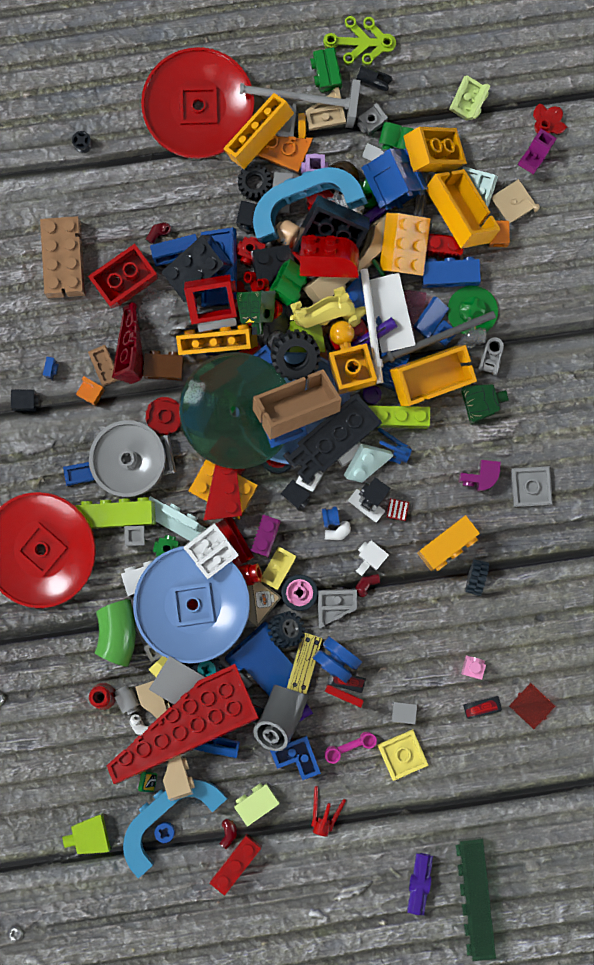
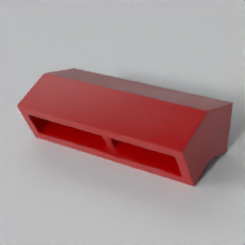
[216,518,254,566]

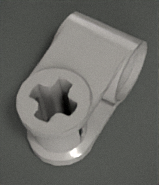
[478,338,504,376]

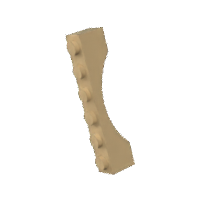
[302,215,386,304]
[135,681,195,801]

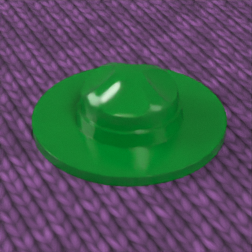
[447,286,498,336]

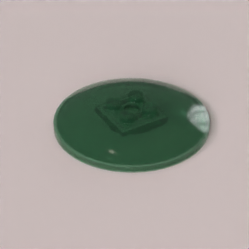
[179,352,287,469]

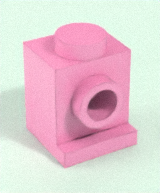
[461,656,486,680]

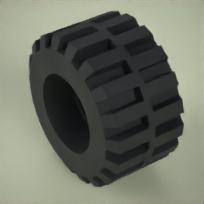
[270,329,321,381]

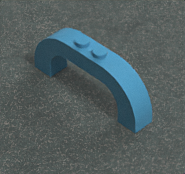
[253,167,368,244]
[123,779,228,878]

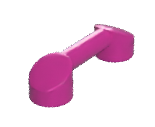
[325,732,377,764]

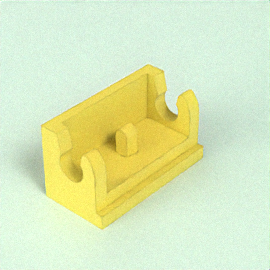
[261,547,297,591]

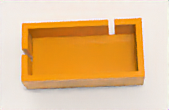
[426,169,500,249]
[390,345,477,406]

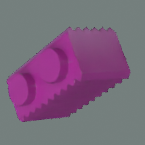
[251,515,281,558]

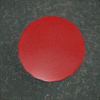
[145,397,183,435]

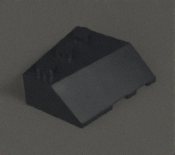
[292,195,370,252]

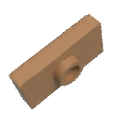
[88,345,119,387]

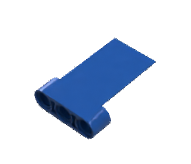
[225,622,310,697]

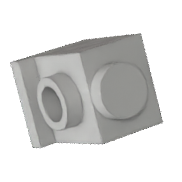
[357,103,388,136]

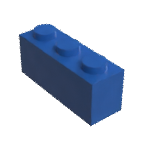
[422,257,481,288]

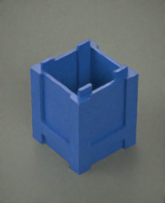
[361,148,428,210]

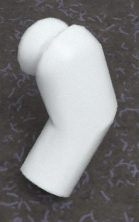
[325,521,351,540]
[130,714,149,735]

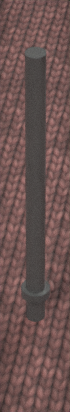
[380,311,496,364]

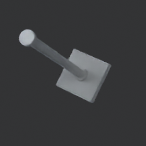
[239,79,360,128]

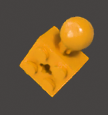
[328,321,377,395]

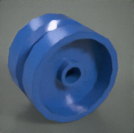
[312,636,362,684]

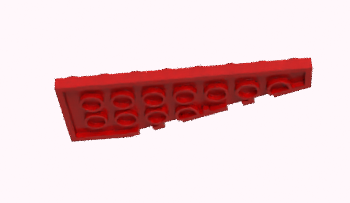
[106,664,259,785]

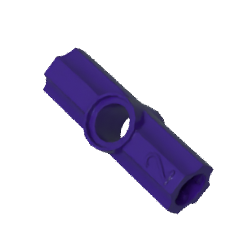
[407,853,433,915]

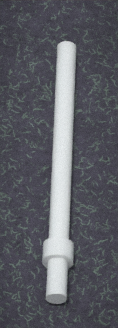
[360,269,384,384]

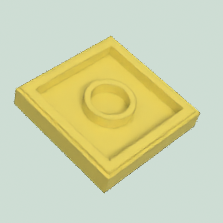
[377,729,429,781]

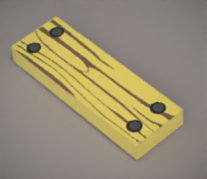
[287,633,322,694]

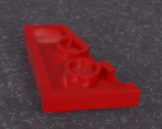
[203,458,242,521]

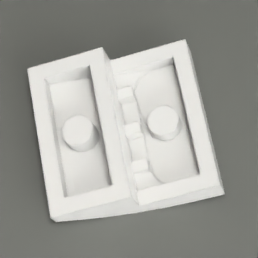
[183,523,239,579]

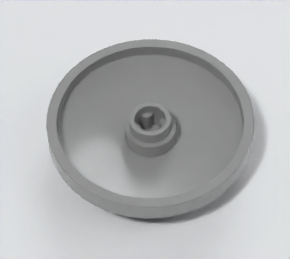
[89,420,166,498]

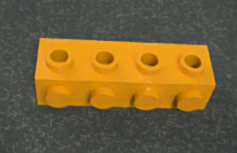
[224,93,294,169]
[176,324,258,355]

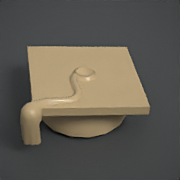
[491,179,540,224]

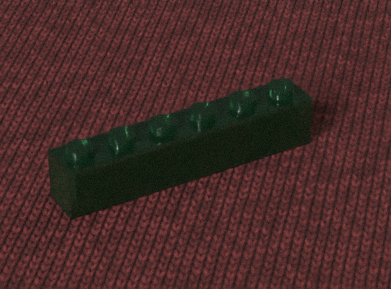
[455,837,496,961]

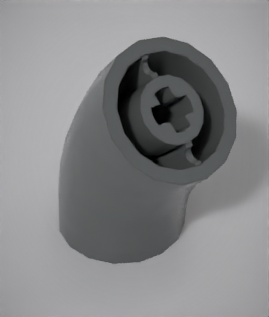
[254,685,309,751]

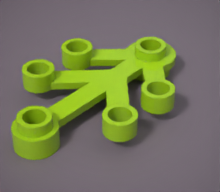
[323,16,396,66]

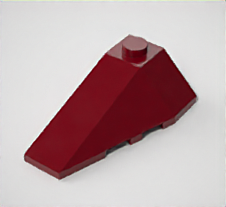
[112,302,144,384]

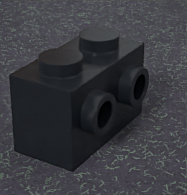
[358,477,391,512]

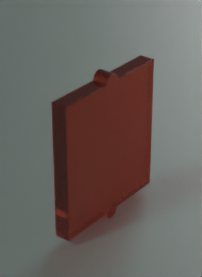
[509,683,555,730]

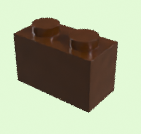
[143,351,184,381]

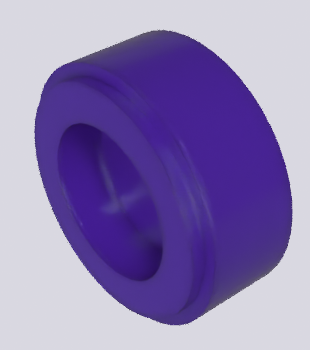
[362,386,382,405]

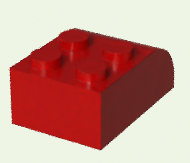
[300,235,359,278]
[88,243,159,308]

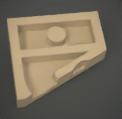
[305,87,346,131]

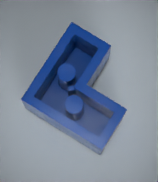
[270,735,321,781]

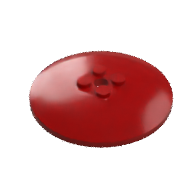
[141,47,254,159]
[0,492,96,608]

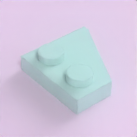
[463,167,498,207]
[344,443,393,483]

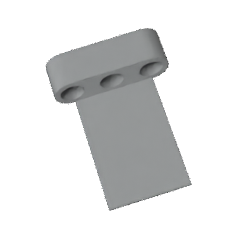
[149,656,205,704]

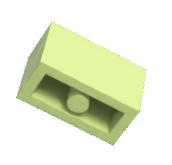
[234,783,280,827]

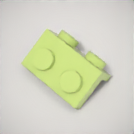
[449,75,490,121]

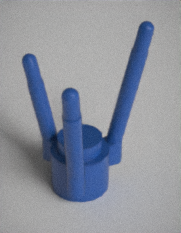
[378,428,412,464]

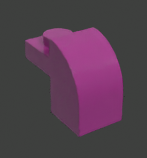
[517,129,557,175]
[458,460,501,492]

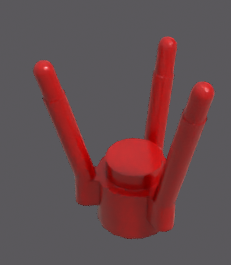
[311,786,346,837]

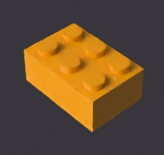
[403,127,467,172]
[380,213,431,276]
[188,458,258,521]
[417,515,480,571]

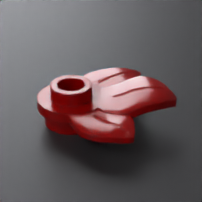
[533,104,567,134]

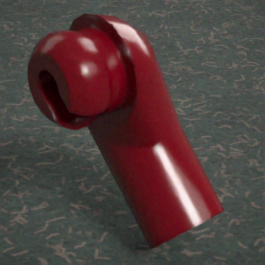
[145,222,172,244]
[356,574,380,597]
[219,819,237,849]

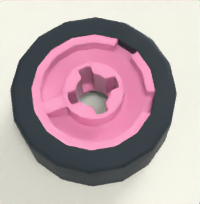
[281,574,318,611]

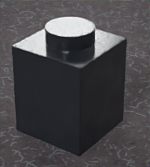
[236,201,257,232]
[11,389,40,411]
[280,479,311,510]

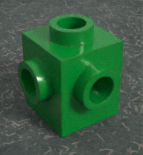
[153,535,182,557]

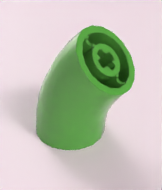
[94,599,136,667]

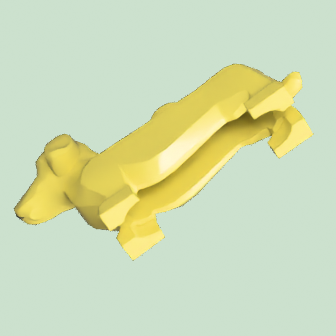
[290,286,366,328]

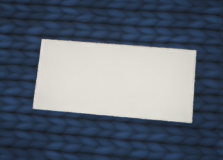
[369,273,415,353]

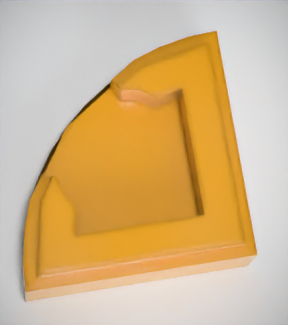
[298,113,306,138]

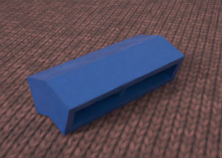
[150,234,197,267]
[194,737,240,758]

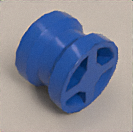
[322,506,340,528]
[155,822,175,843]

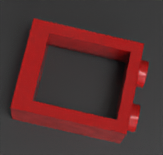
[184,275,239,325]

